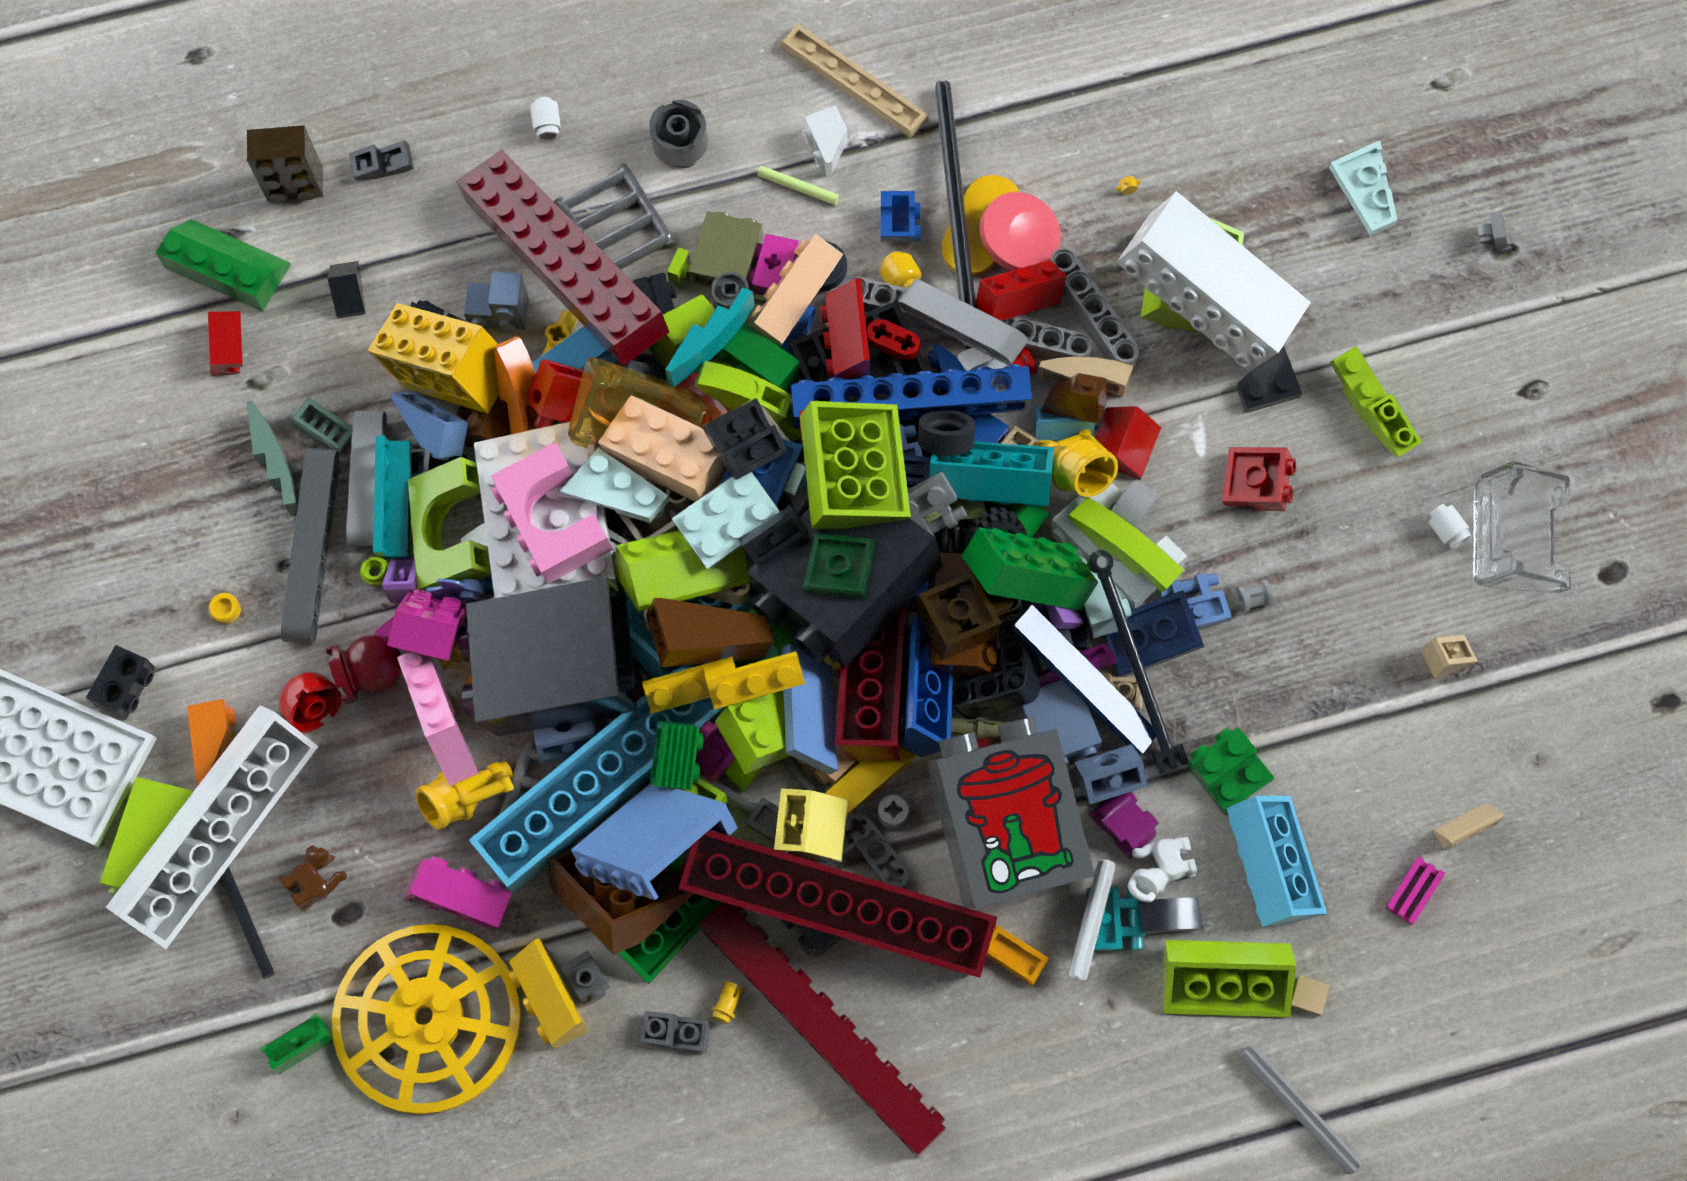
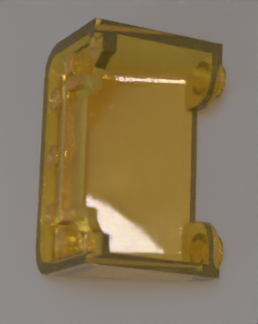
[568,357,707,448]

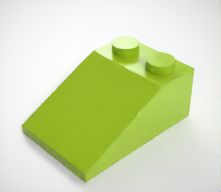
[715,691,790,774]

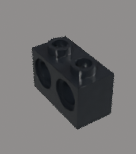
[86,645,155,720]

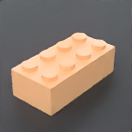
[598,395,726,502]

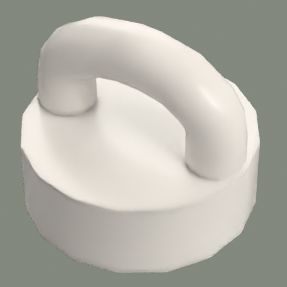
[1128,869,1162,903]

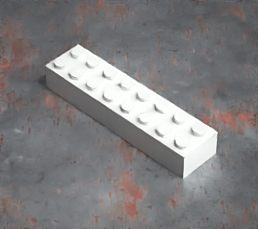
[106,705,318,949]

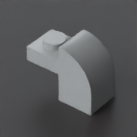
[1111,480,1161,529]

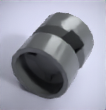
[711,272,749,310]

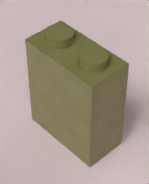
[689,211,763,288]

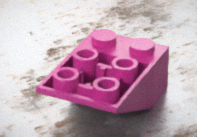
[387,589,467,661]

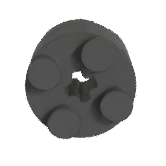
[649,100,708,168]

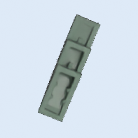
[246,401,299,515]

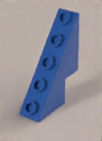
[928,342,1009,443]

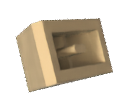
[1422,635,1478,679]

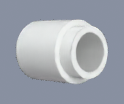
[530,97,561,141]
[1428,504,1472,549]

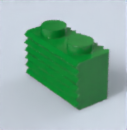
[650,721,703,790]

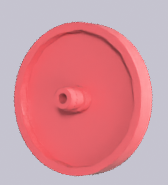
[979,192,1061,271]

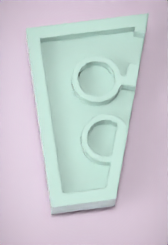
[1329,141,1397,236]
[560,447,669,523]

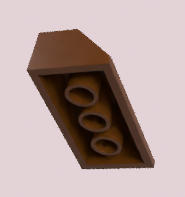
[930,552,998,681]

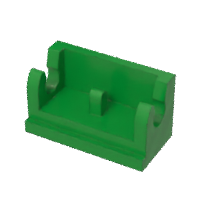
[260,1013,333,1074]

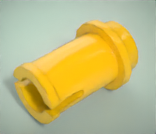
[711,981,743,1024]

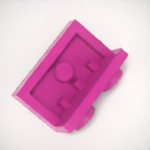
[695,721,736,783]

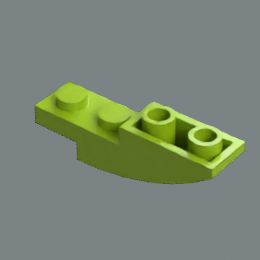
[1329,345,1423,458]
[695,361,801,442]

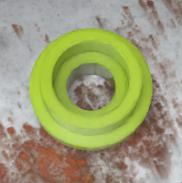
[360,557,389,586]

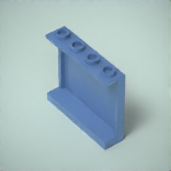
[571,783,738,900]

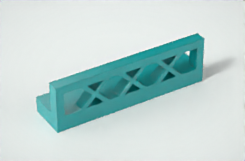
[373,435,412,559]

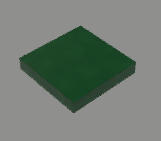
[803,533,876,599]

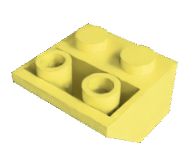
[774,788,848,862]

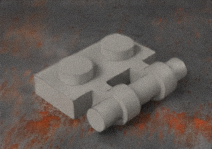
[907,472,967,536]

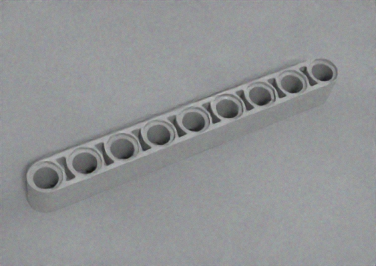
[843,276,1092,360]

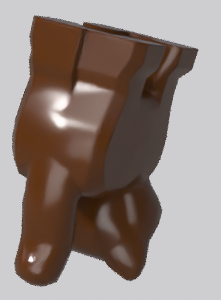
[279,845,347,912]

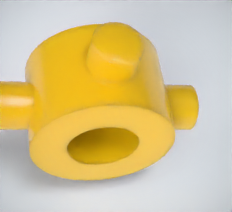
[1116,176,1141,195]

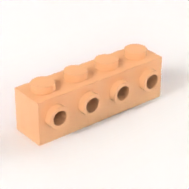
[748,233,843,346]

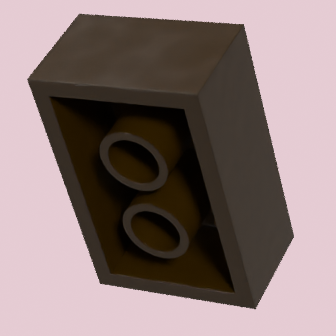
[247,125,323,202]

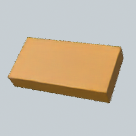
[986,925,1050,986]

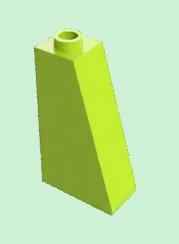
[100,777,194,896]

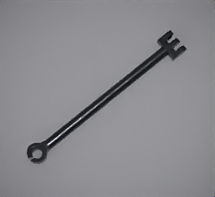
[1087,550,1189,774]

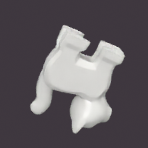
[1132,837,1197,894]

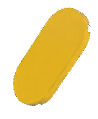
[941,175,1019,276]

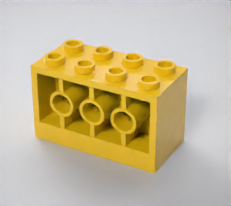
[367,303,499,413]

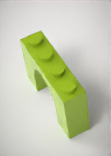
[408,457,492,591]

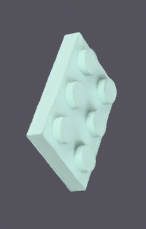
[672,472,780,570]

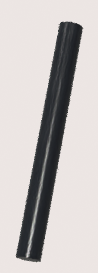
[220,866,275,979]

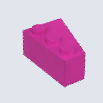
[403,856,512,930]

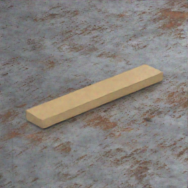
[780,24,928,139]

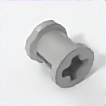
[1236,579,1274,613]

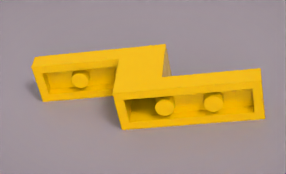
[643,651,805,714]

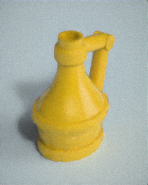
[1035,429,1118,497]
[415,761,514,830]

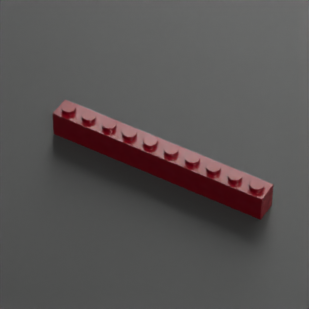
[698,902,946,1158]

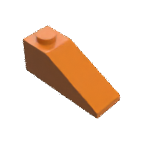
[187,699,237,787]

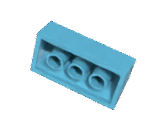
[1227,796,1327,927]

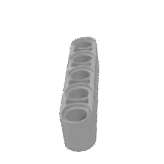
[1051,248,1139,370]
[898,279,1028,365]
[346,410,387,547]

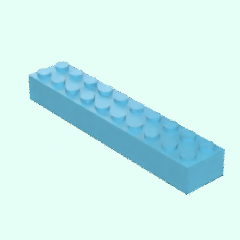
[469,663,726,893]

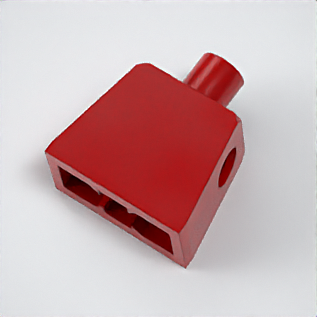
[527,359,599,429]

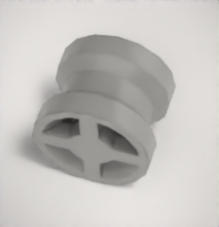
[878,795,909,830]

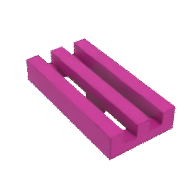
[1385,856,1445,926]

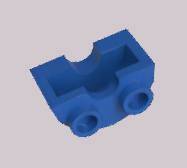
[880,191,921,242]

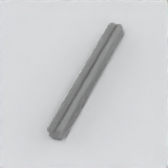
[1240,1044,1362,1174]

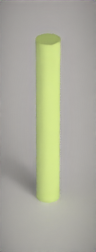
[757,166,839,205]

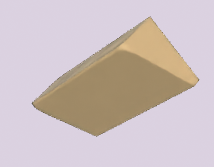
[1434,804,1504,850]

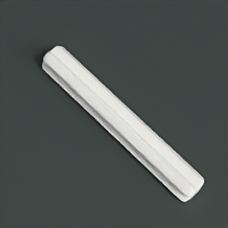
[1069,859,1116,981]

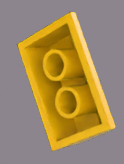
[508,938,588,1049]

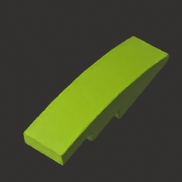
[1067,497,1184,593]

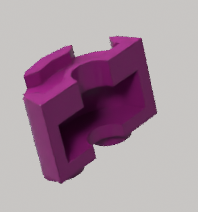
[1088,792,1159,860]

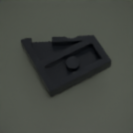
[1236,345,1302,413]

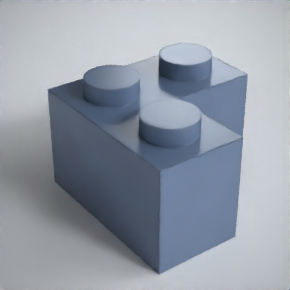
[464,272,529,332]

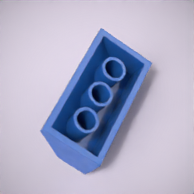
[902,616,953,758]

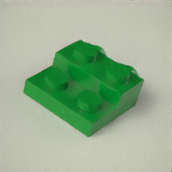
[1187,727,1275,815]

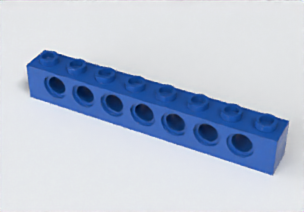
[791,364,1032,428]

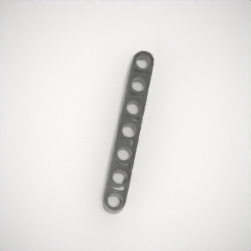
[281,448,340,644]

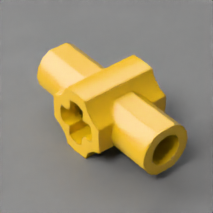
[542,310,578,355]

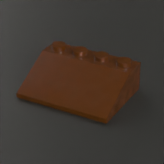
[547,849,694,955]

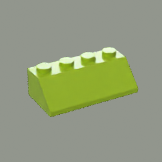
[615,530,751,611]
[1163,940,1296,1017]

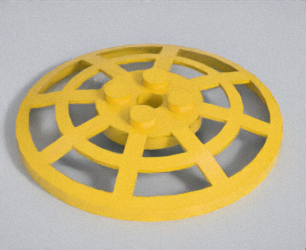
[332,924,521,1115]

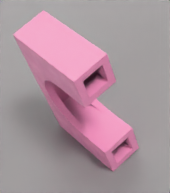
[491,442,613,584]
[397,651,479,786]

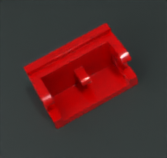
[208,311,243,376]

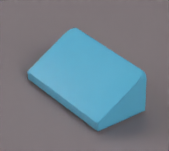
[1033,406,1095,440]

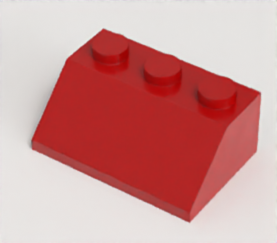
[821,278,870,380]

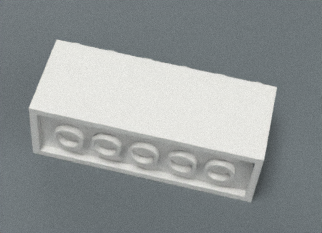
[1117,191,1311,371]

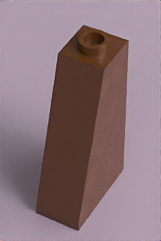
[646,598,774,667]

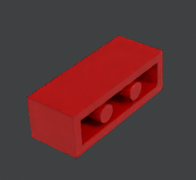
[976,260,1067,321]

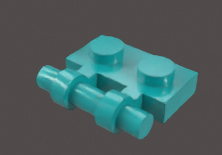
[1086,887,1146,952]

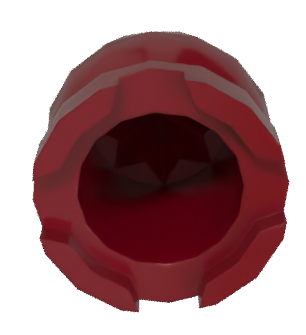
[326,634,402,705]

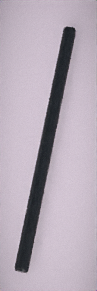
[935,80,976,349]

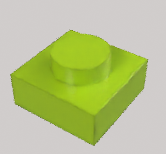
[667,247,691,288]

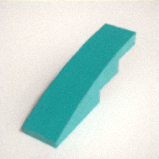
[665,287,755,387]

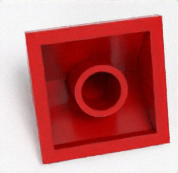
[1094,406,1161,480]

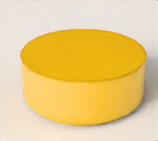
[209,593,241,624]

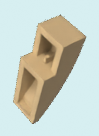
[1037,357,1133,397]

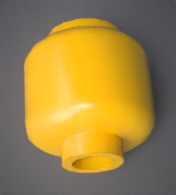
[879,251,922,289]

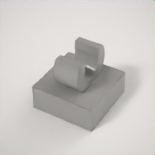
[1477,211,1509,250]

